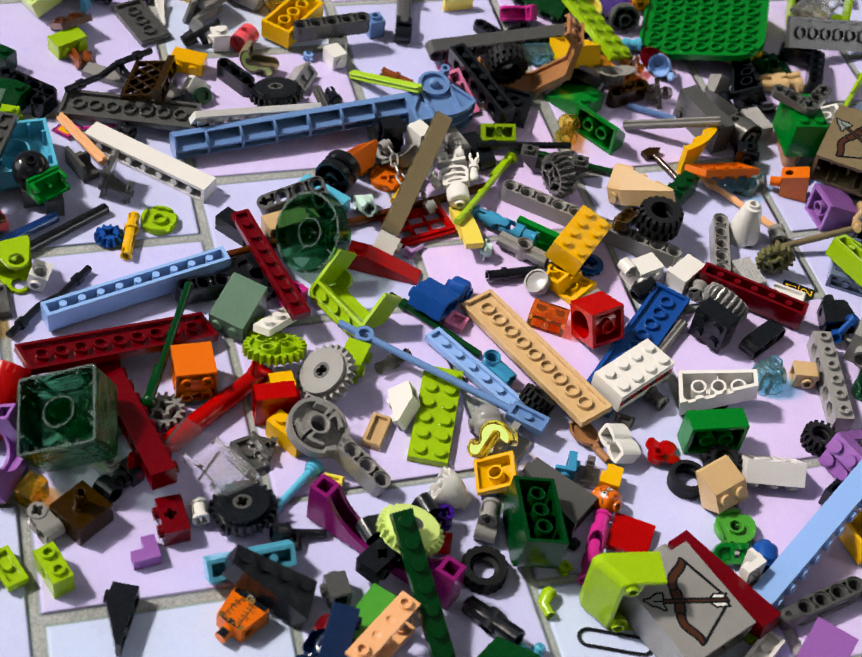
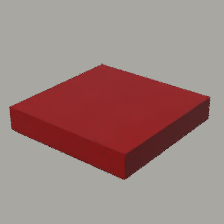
[605,512,656,553]

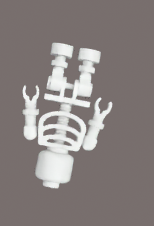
[427,132,480,209]

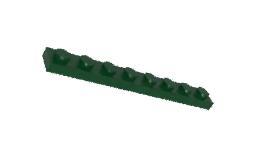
[389,508,456,657]

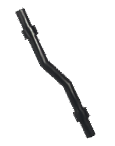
[64,47,153,93]
[6,265,92,338]

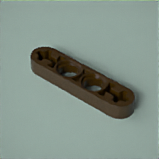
[612,206,640,231]

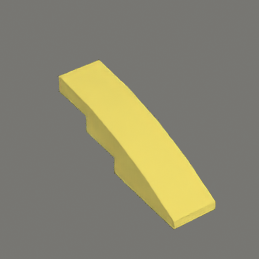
[448,206,484,249]

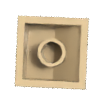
[695,455,749,514]

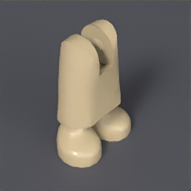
[758,71,804,94]

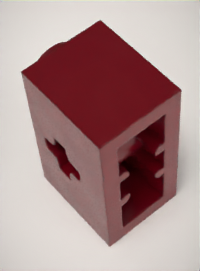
[152,493,191,546]

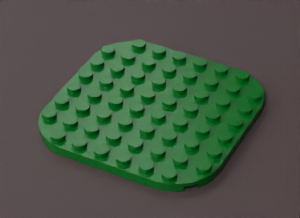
[639,0,769,62]

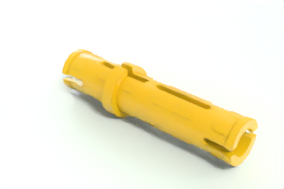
[120,211,140,260]

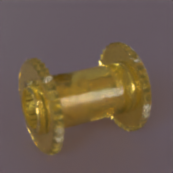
[554,113,581,146]

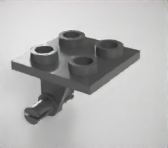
[98,149,135,204]

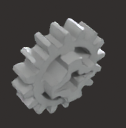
[142,392,186,433]

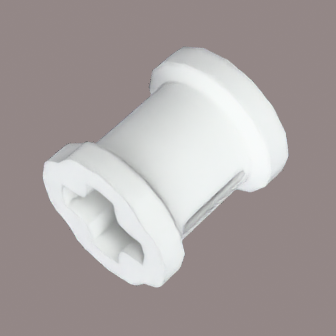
[188,497,210,526]

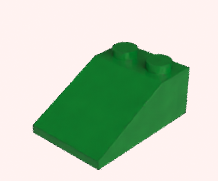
[543,83,604,118]

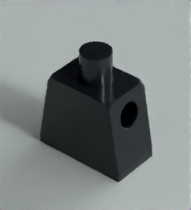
[817,294,855,333]

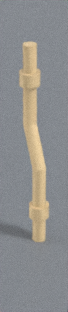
[851,199,862,233]

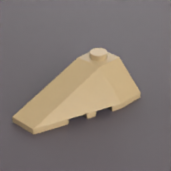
[606,163,676,206]

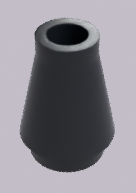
[629,277,657,301]

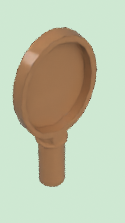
[569,420,611,464]

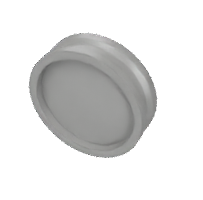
[524,269,551,295]

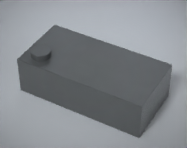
[673,85,735,154]

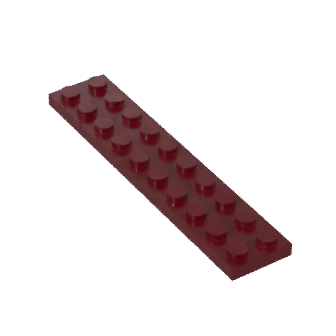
[14,312,219,376]

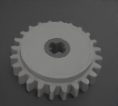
[296,343,357,402]

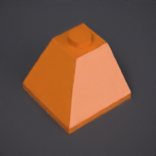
[347,139,378,176]

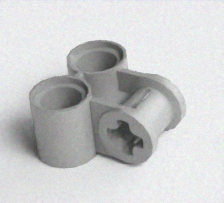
[473,497,502,544]

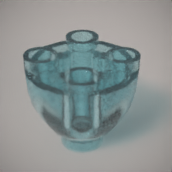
[752,355,787,397]

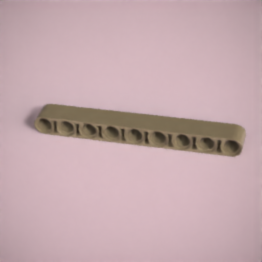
[380,110,453,237]

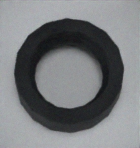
[666,460,702,500]

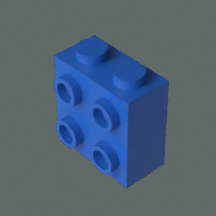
[407,277,461,321]

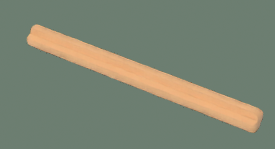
[56,113,108,166]

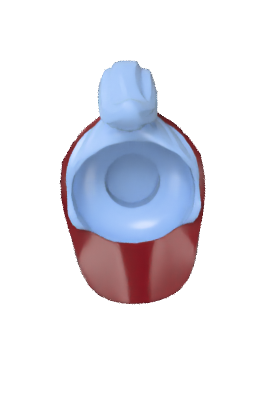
[640,47,677,81]

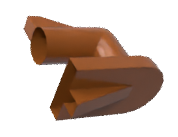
[67,48,93,69]

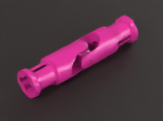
[576,509,613,586]

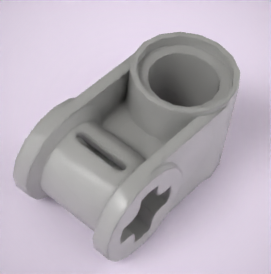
[27,502,66,545]

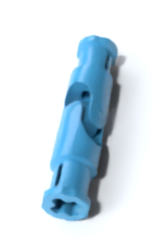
[471,205,541,246]

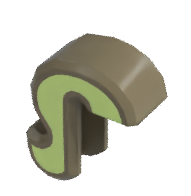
[239,40,280,77]

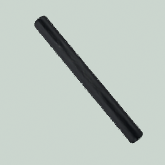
[30,203,109,253]

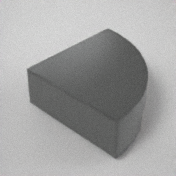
[614,412,636,429]

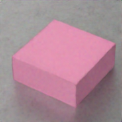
[443,310,470,334]

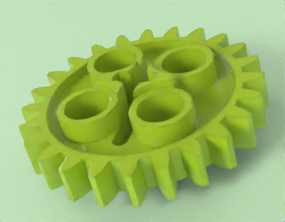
[242,331,307,367]

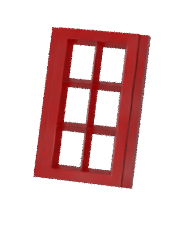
[380,203,457,249]

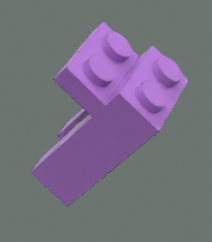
[818,429,862,482]

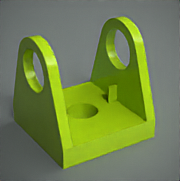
[0,235,32,295]

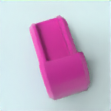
[499,4,537,22]

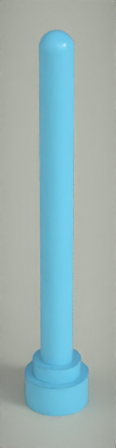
[256,458,324,534]

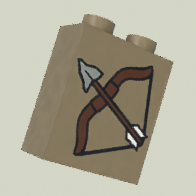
[810,104,862,197]

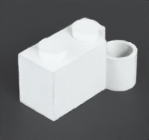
[617,252,665,288]

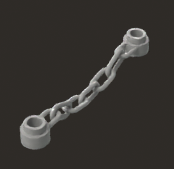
[378,139,438,215]

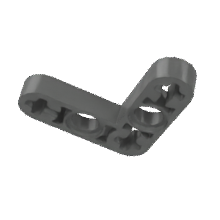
[771,84,832,116]

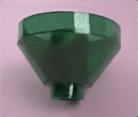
[275,191,351,274]

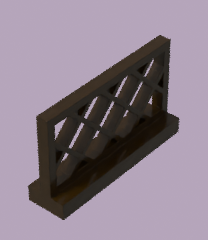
[120,55,177,105]

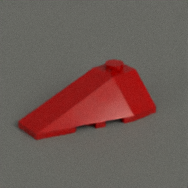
[348,240,421,285]

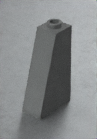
[523,457,598,534]

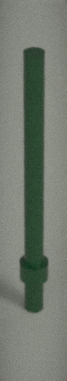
[389,292,482,358]

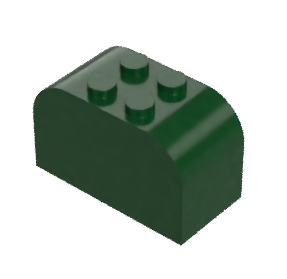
[503,476,569,569]

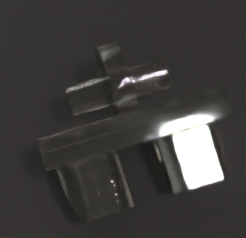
[647,78,673,109]

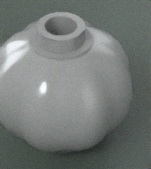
[468,404,506,441]

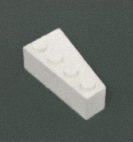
[678,369,759,416]

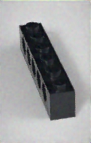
[448,42,516,124]

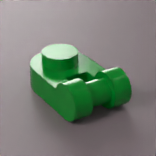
[712,542,750,565]

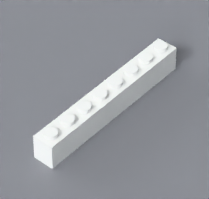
[84,122,216,203]

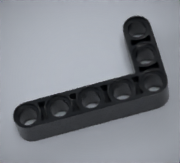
[777,41,825,94]

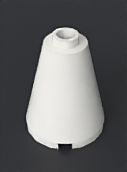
[729,200,762,248]

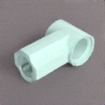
[353,194,377,217]

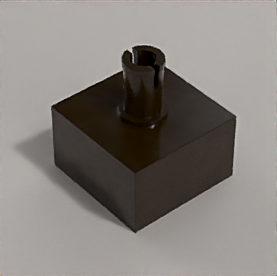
[49,480,114,546]

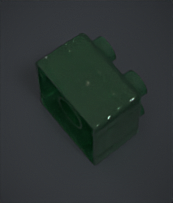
[16,364,118,472]

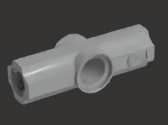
[496,230,550,268]

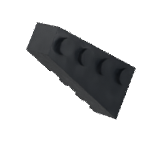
[730,58,767,108]
[221,544,318,630]

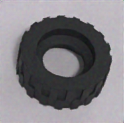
[461,545,509,595]

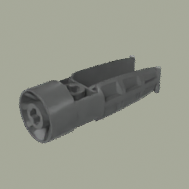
[704,86,762,147]

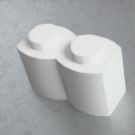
[598,423,641,464]

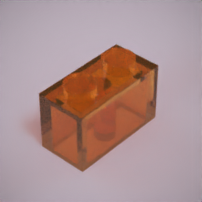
[527,298,571,338]

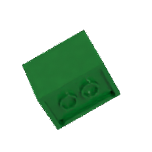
[772,94,829,157]

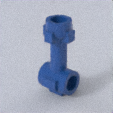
[830,313,860,344]

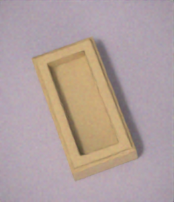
[360,412,392,452]

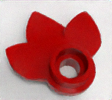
[645,437,681,466]

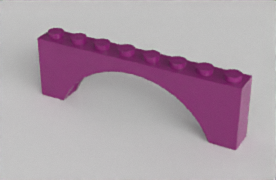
[306,473,467,610]

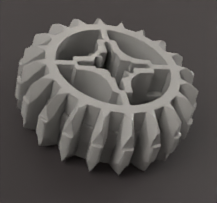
[702,282,749,324]

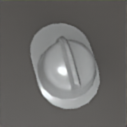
[596,65,635,86]
[379,143,416,171]

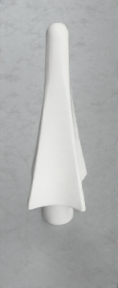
[153,0,166,26]

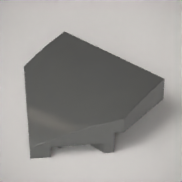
[229,431,278,476]

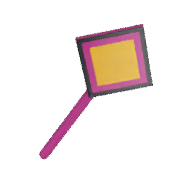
[52,121,116,139]

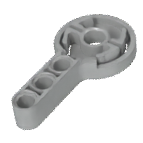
[285,397,391,497]

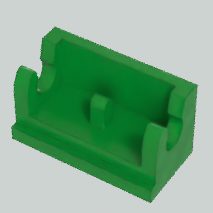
[26,165,70,205]

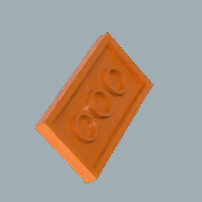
[684,162,760,180]

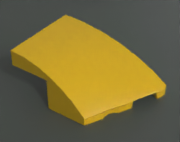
[676,126,718,175]
[546,261,597,304]

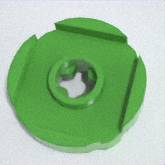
[713,508,756,544]

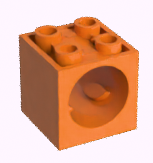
[170,341,217,402]

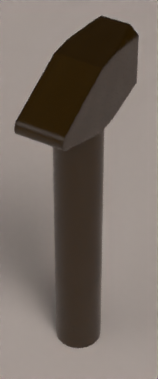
[641,147,678,180]

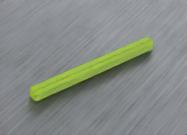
[349,70,423,94]

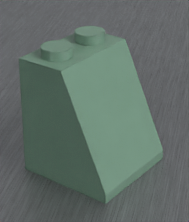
[209,272,268,343]

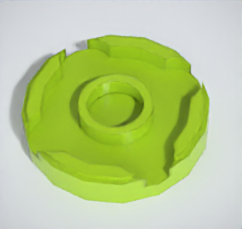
[140,205,178,236]

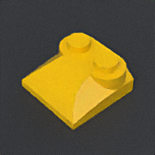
[473,450,519,496]

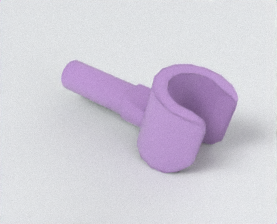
[402,244,425,259]

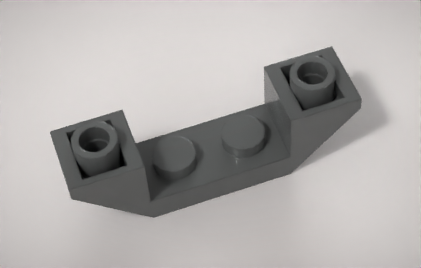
[520,143,590,176]

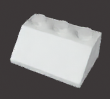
[737,453,807,491]

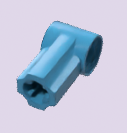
[481,349,517,386]

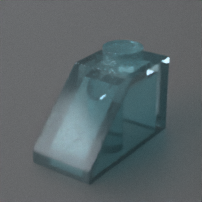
[519,43,554,68]

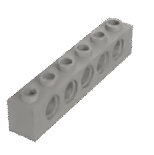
[806,331,855,432]

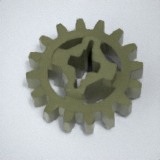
[755,243,795,275]

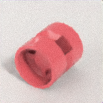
[230,23,259,53]

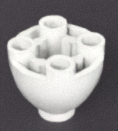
[427,466,472,510]

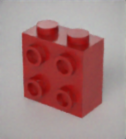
[252,381,300,426]

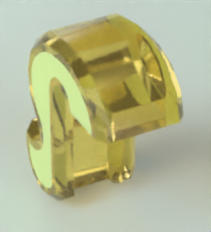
[467,420,519,458]

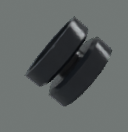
[315,149,361,194]

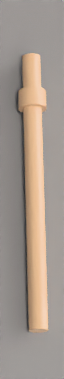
[698,176,775,228]

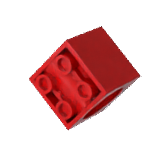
[570,291,624,349]

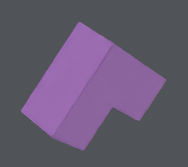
[130,534,161,570]

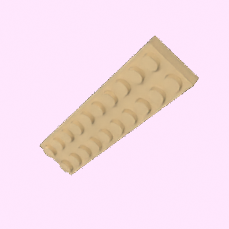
[461,289,613,428]

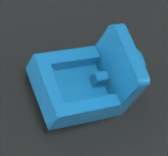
[555,451,580,481]

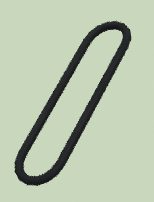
[577,627,652,656]

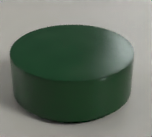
[193,87,212,105]

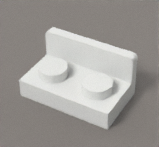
[739,547,767,587]

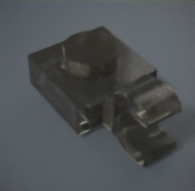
[576,454,600,490]

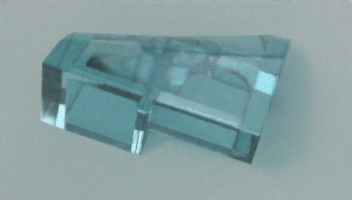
[722,172,767,198]

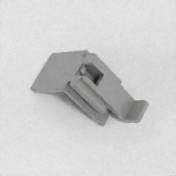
[182,0,228,32]

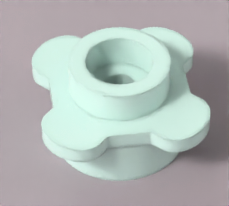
[479,239,492,260]

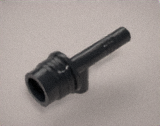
[180,18,221,48]
[269,522,327,551]

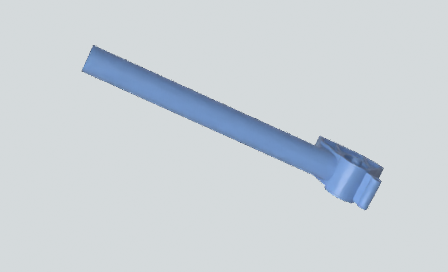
[169,64,476,160]

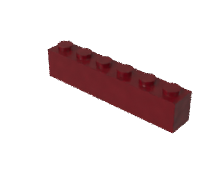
[699,261,809,330]
[668,530,781,640]

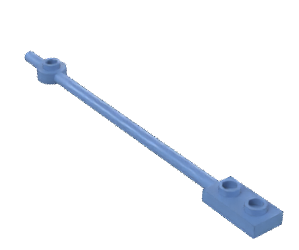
[337,320,551,436]

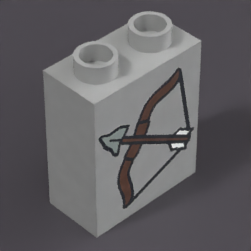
[617,541,756,657]

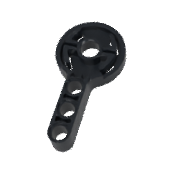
[175,253,277,304]

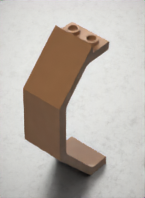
[477,13,584,96]

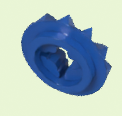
[94,223,124,248]
[580,254,604,277]

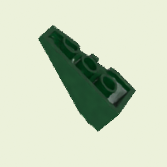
[0,77,32,113]

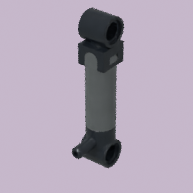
[394,0,412,43]

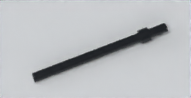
[476,140,571,150]

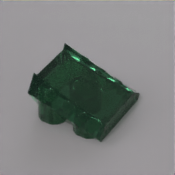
[752,50,792,75]

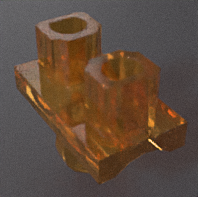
[619,55,645,83]

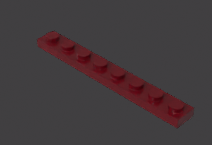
[231,209,311,321]

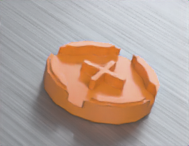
[369,164,403,192]

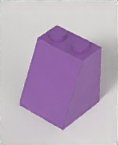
[805,183,859,232]
[796,616,859,657]

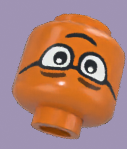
[591,485,622,514]

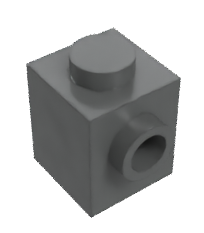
[320,570,352,609]

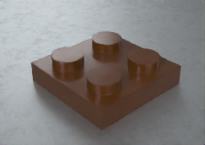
[49,11,93,30]

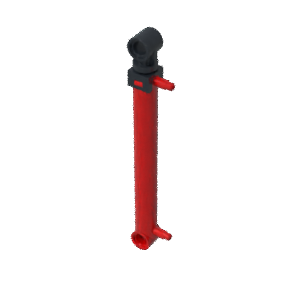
[92,361,274,504]

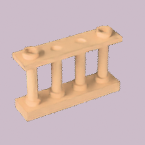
[345,591,421,657]

